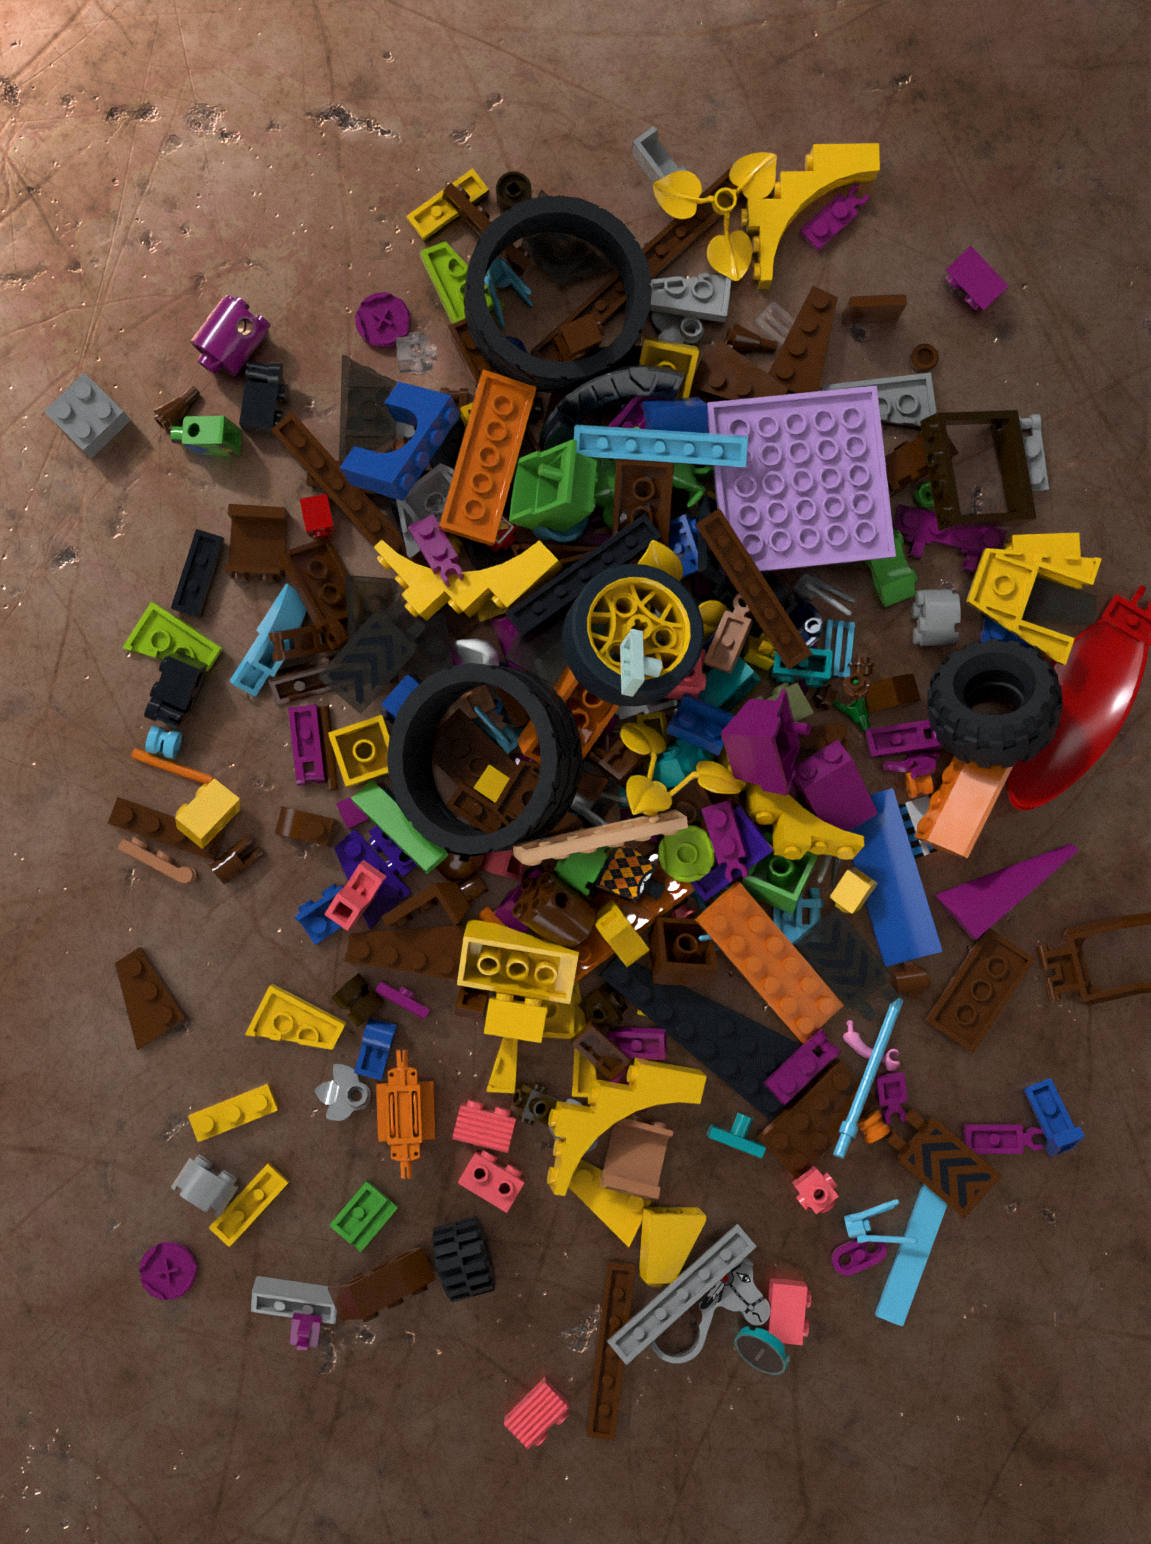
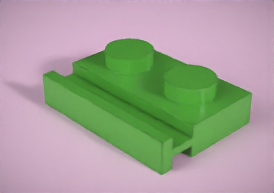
[329,1180,399,1253]

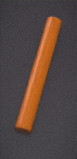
[131,748,214,784]

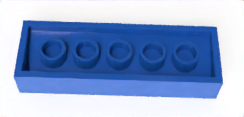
[849,788,943,967]

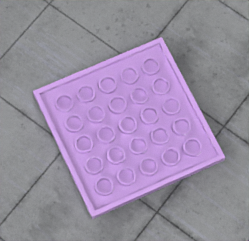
[707,385,896,576]

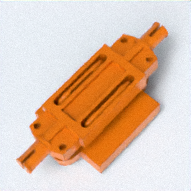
[376,1049,436,1179]

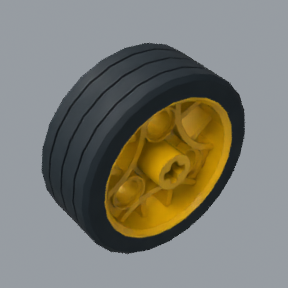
[562,564,704,707]

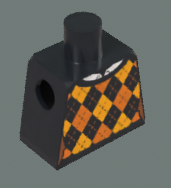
[593,842,666,904]

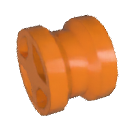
[903,771,933,799]
[857,1110,891,1144]

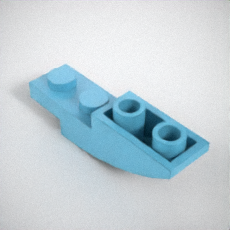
[229,583,307,697]

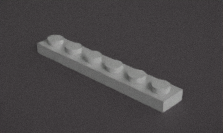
[607,1224,757,1365]

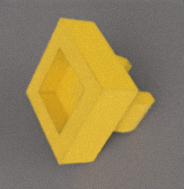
[743,632,774,671]

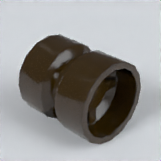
[496,171,532,214]
[331,973,385,1027]

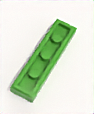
[351,780,448,874]

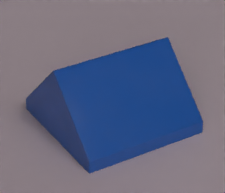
[642,397,708,433]

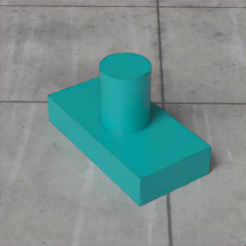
[706,1112,766,1158]

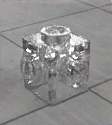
[396,332,438,375]

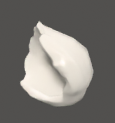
[453,638,499,666]

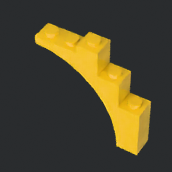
[741,143,880,289]
[374,540,563,621]
[718,745,864,860]
[547,1058,707,1196]

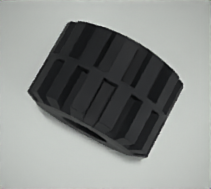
[432,1216,496,1302]

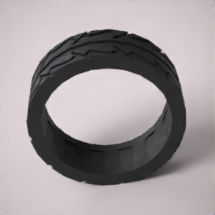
[464,195,652,394]
[387,663,583,854]

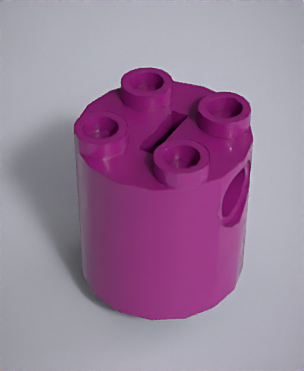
[190,295,271,376]

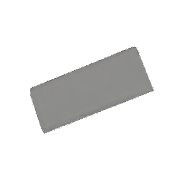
[251,1276,337,1324]

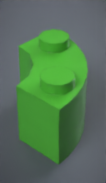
[865,529,918,607]

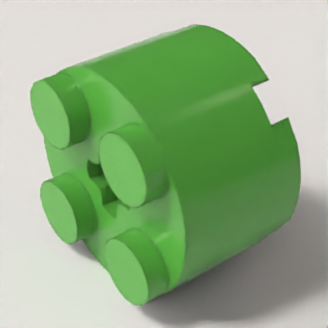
[554,830,614,896]

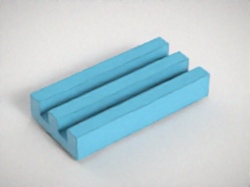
[823,619,855,678]

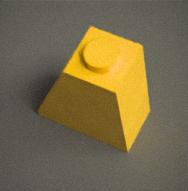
[1002,533,1083,593]
[639,1207,706,1288]

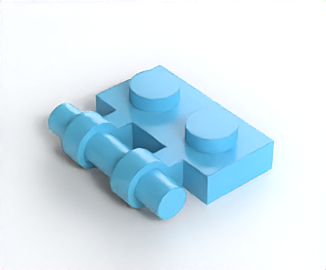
[773,888,824,944]

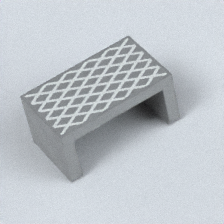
[631,126,687,183]

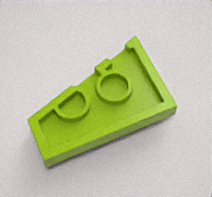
[420,241,505,324]
[122,601,223,671]

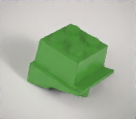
[509,439,598,532]

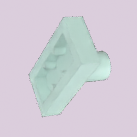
[620,629,662,697]

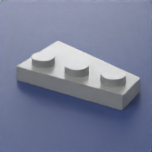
[649,273,731,323]

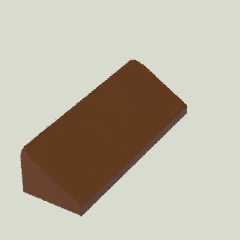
[268,651,355,705]

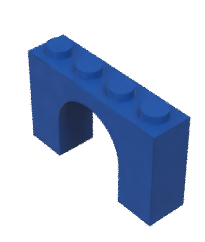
[340,382,461,501]

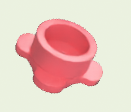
[669,904,696,919]

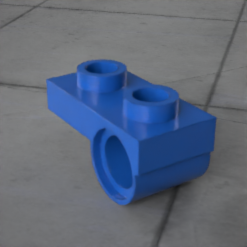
[354,1017,398,1080]

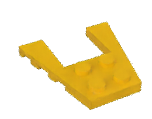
[966,548,1102,666]
[487,982,597,1097]

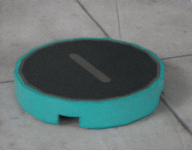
[735,1326,790,1375]

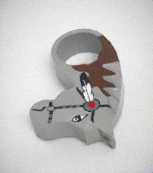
[650,1257,771,1363]

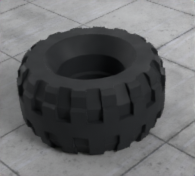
[928,639,1063,769]

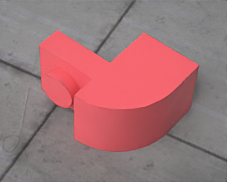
[324,860,387,931]

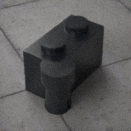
[239,360,288,436]
[144,651,208,729]

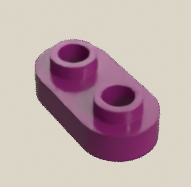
[831,1233,887,1276]

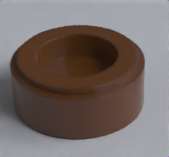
[909,343,939,373]

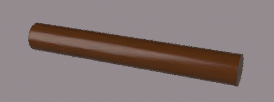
[318,706,338,790]

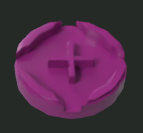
[355,292,411,349]
[139,1241,198,1300]

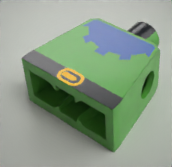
[171,416,242,457]

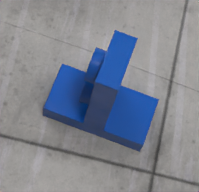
[1023,1078,1085,1158]

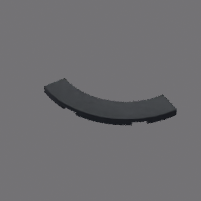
[539,365,685,439]

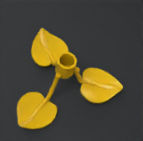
[653,152,777,281]
[622,540,730,642]
[620,723,741,816]

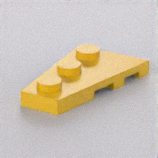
[245,984,347,1050]
[568,1158,652,1247]

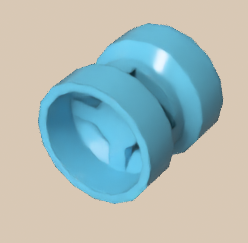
[145,725,182,759]

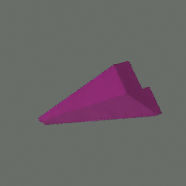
[934,843,1079,939]

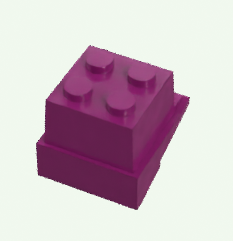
[721,689,811,795]

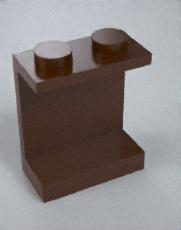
[224,504,289,583]

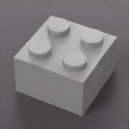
[44,373,131,458]

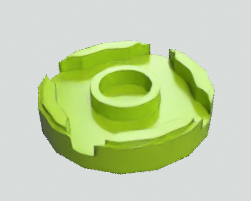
[658,825,716,883]

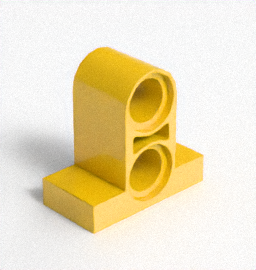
[594,899,650,967]

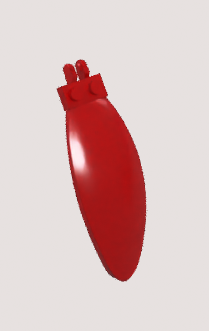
[1006,585,1151,811]

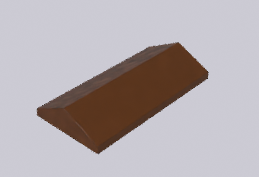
[612,459,674,564]

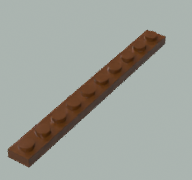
[531,167,744,362]
[271,411,479,640]

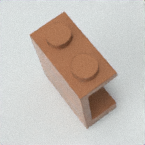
[599,1115,674,1201]

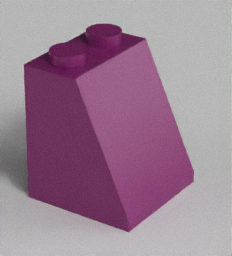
[793,740,877,832]

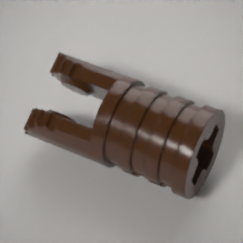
[209,834,265,884]

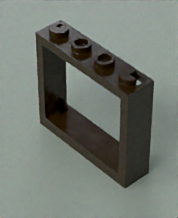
[920,410,1037,531]

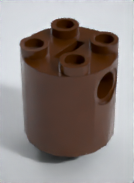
[512,872,597,949]

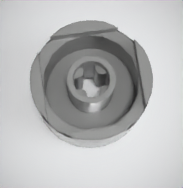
[911,589,961,646]
[171,1154,239,1218]

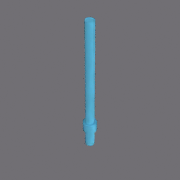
[833,997,904,1159]

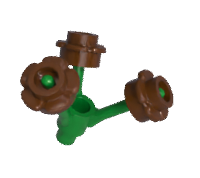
[813,657,875,731]

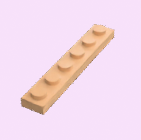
[513,809,688,866]

